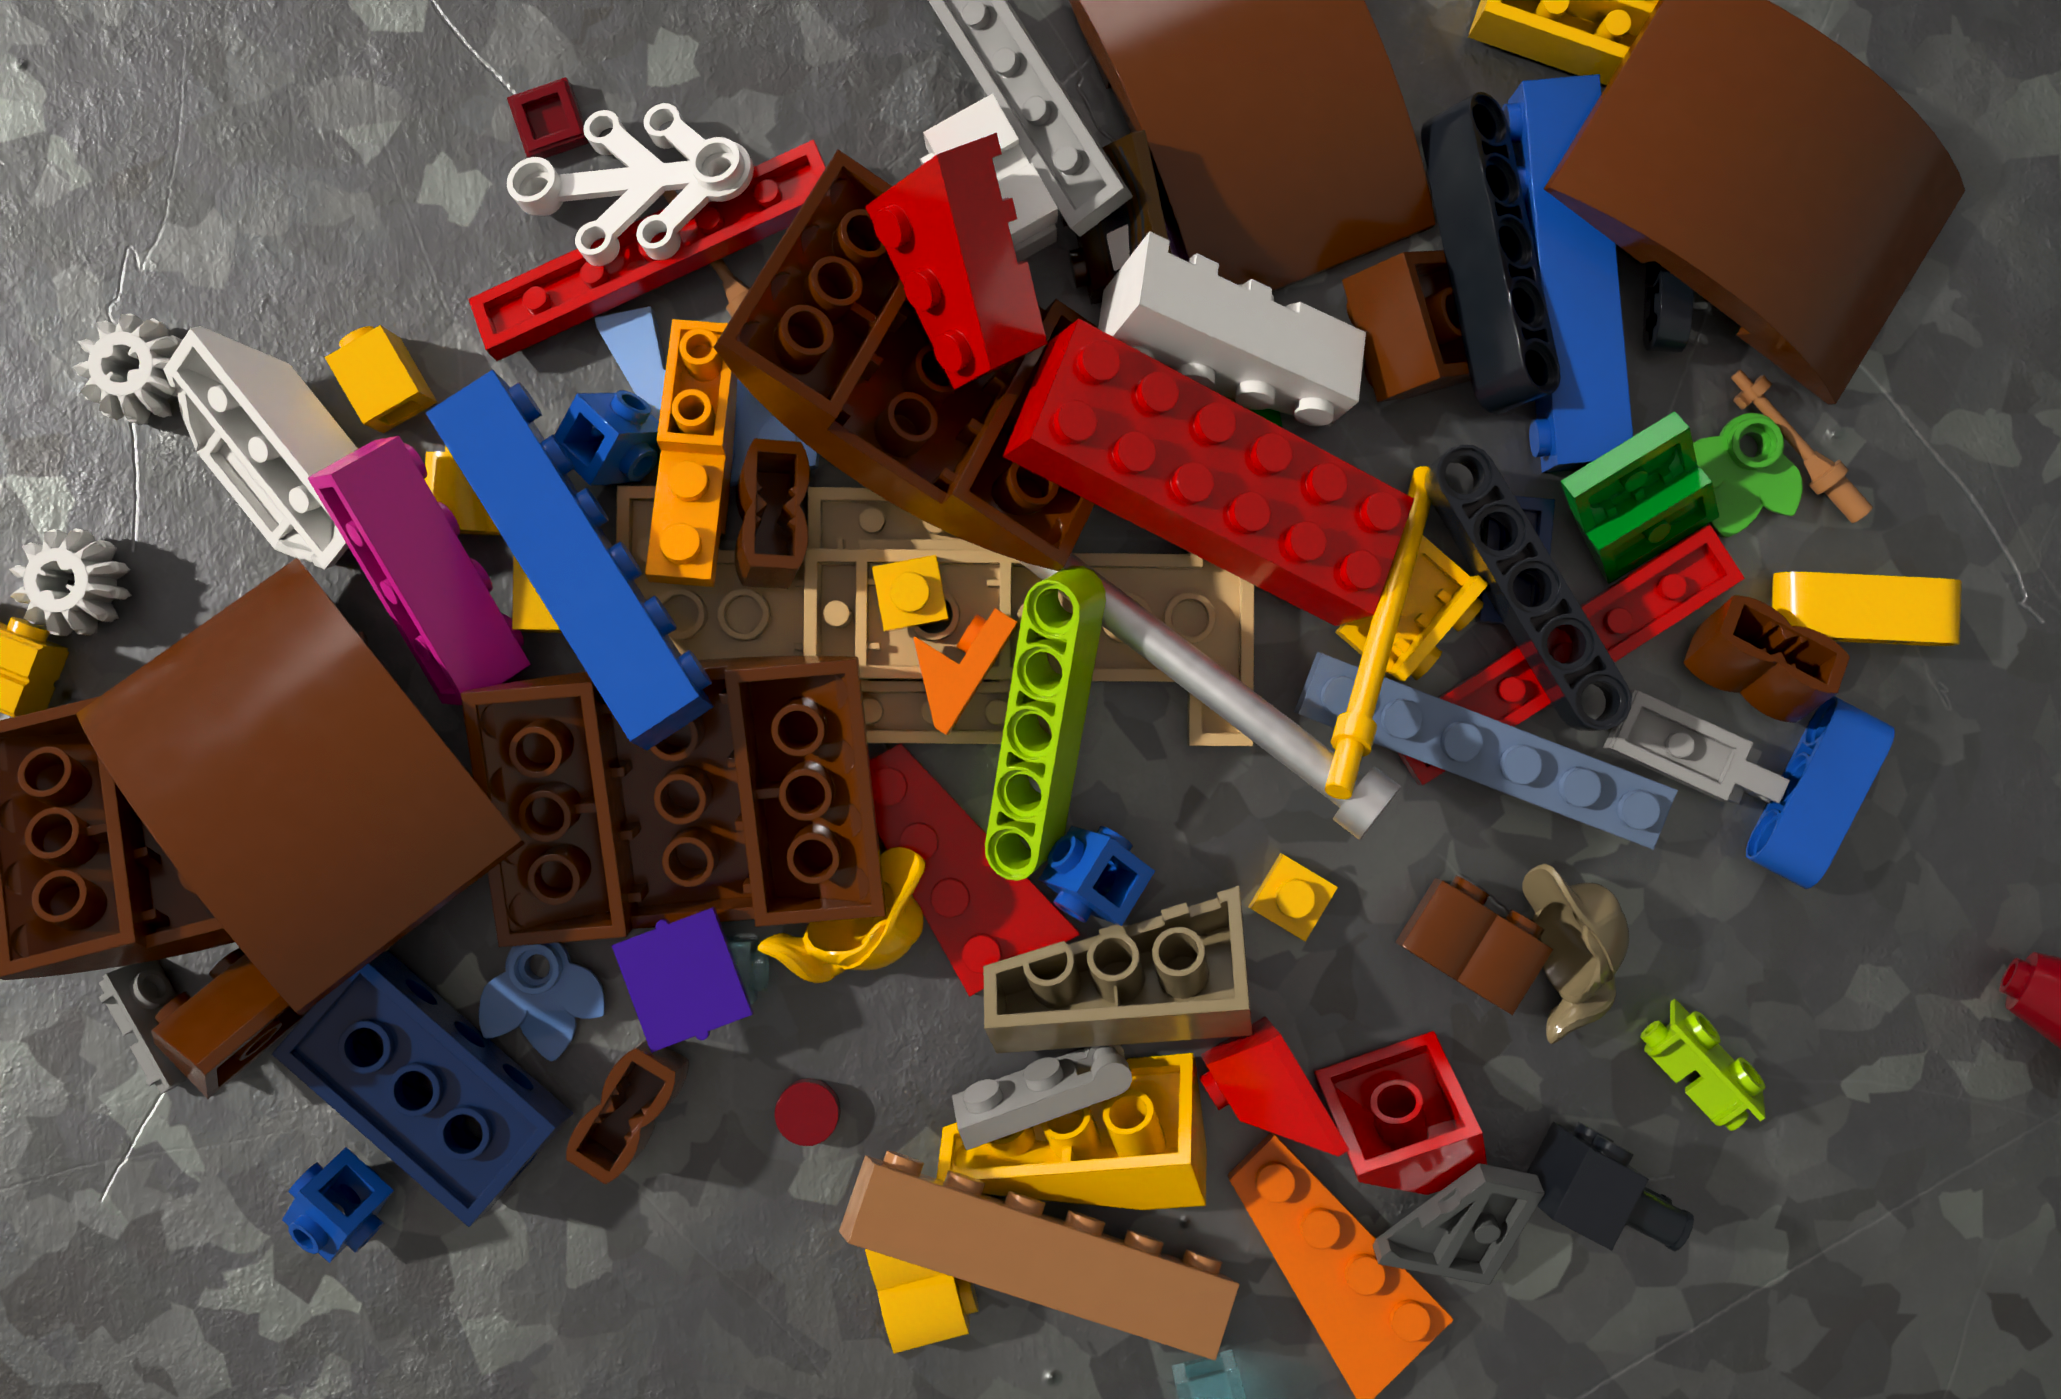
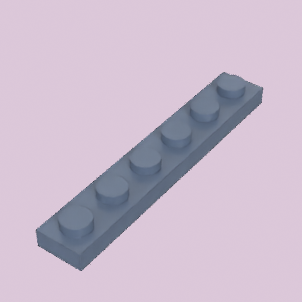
[1294,652,1678,850]

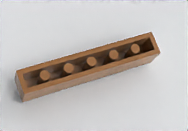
[839,1150,1240,1361]

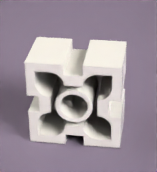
[920,93,1058,262]

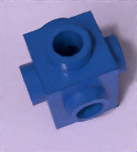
[554,390,660,486]
[1038,826,1155,926]
[282,1147,394,1263]

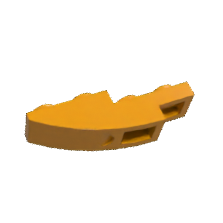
[645,319,737,587]

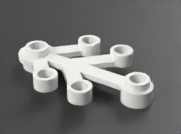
[507,103,754,266]

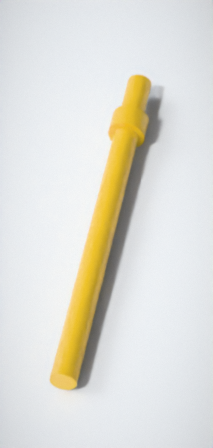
[1325,466,1431,799]

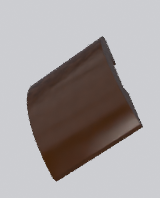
[1069,0,1436,293]
[1544,0,1965,404]
[713,149,1098,571]
[76,557,525,1015]
[0,632,368,980]
[461,656,887,947]

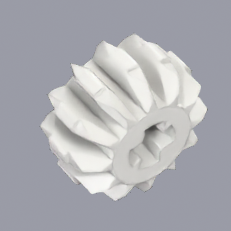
[72,314,182,425]
[9,528,132,636]

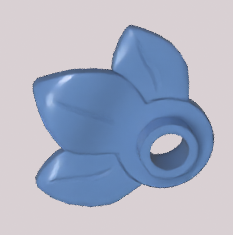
[479,942,605,1062]

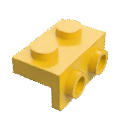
[1335,535,1489,682]

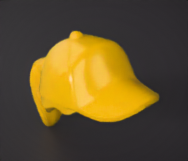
[758,847,925,983]

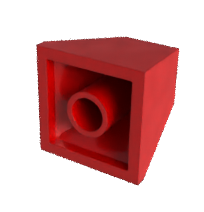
[1199,1016,1350,1157]
[1314,1031,1487,1195]

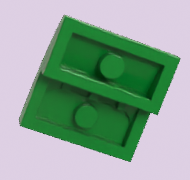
[1561,411,1719,584]

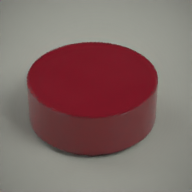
[775,1078,841,1146]

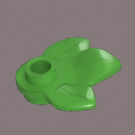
[1693,413,1803,538]

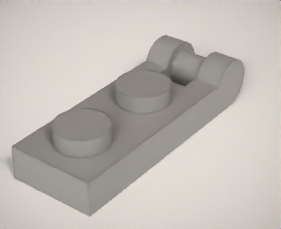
[952,1045,1132,1151]

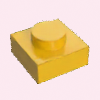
[872,555,949,632]
[1248,853,1338,942]

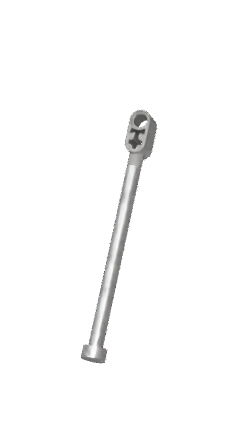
[1017,553,1402,840]

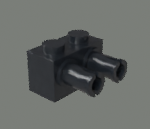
[1527,1122,1694,1252]

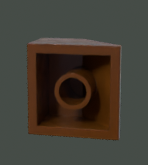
[1342,250,1471,402]
[151,948,313,1099]

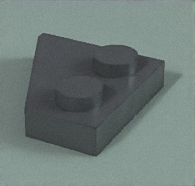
[1373,1163,1545,1285]

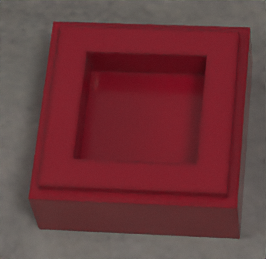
[507,77,589,159]

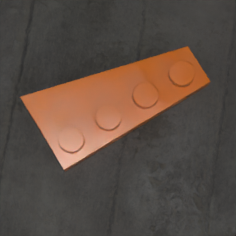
[1227,1132,1454,1399]

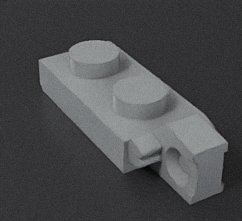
[1603,689,1790,804]

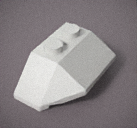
[163,326,358,570]

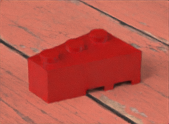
[865,133,1047,390]

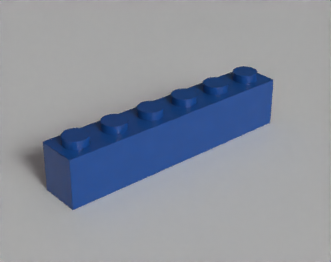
[1502,74,1633,473]
[426,369,714,750]

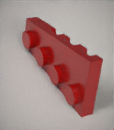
[870,743,1080,997]

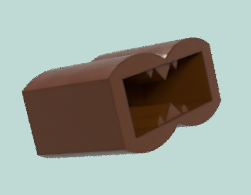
[734,438,810,589]
[1683,595,1850,723]
[1395,875,1554,1016]
[566,1039,689,1184]

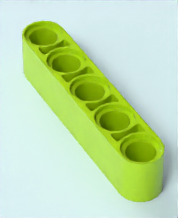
[985,565,1106,881]

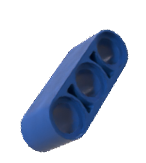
[1746,696,1895,889]

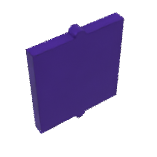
[612,906,754,1053]

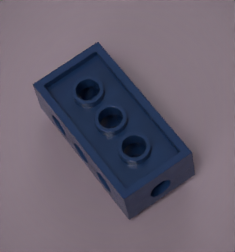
[272,951,573,1227]

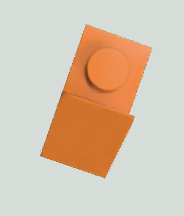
[913,608,1018,735]

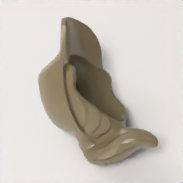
[1522,864,1629,1044]

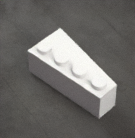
[1098,231,1366,426]

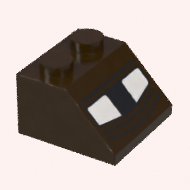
[1059,130,1172,304]

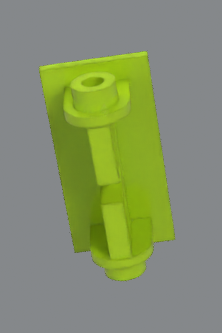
[1640,999,1766,1131]

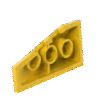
[937,1053,1207,1210]

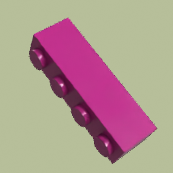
[308,436,531,705]

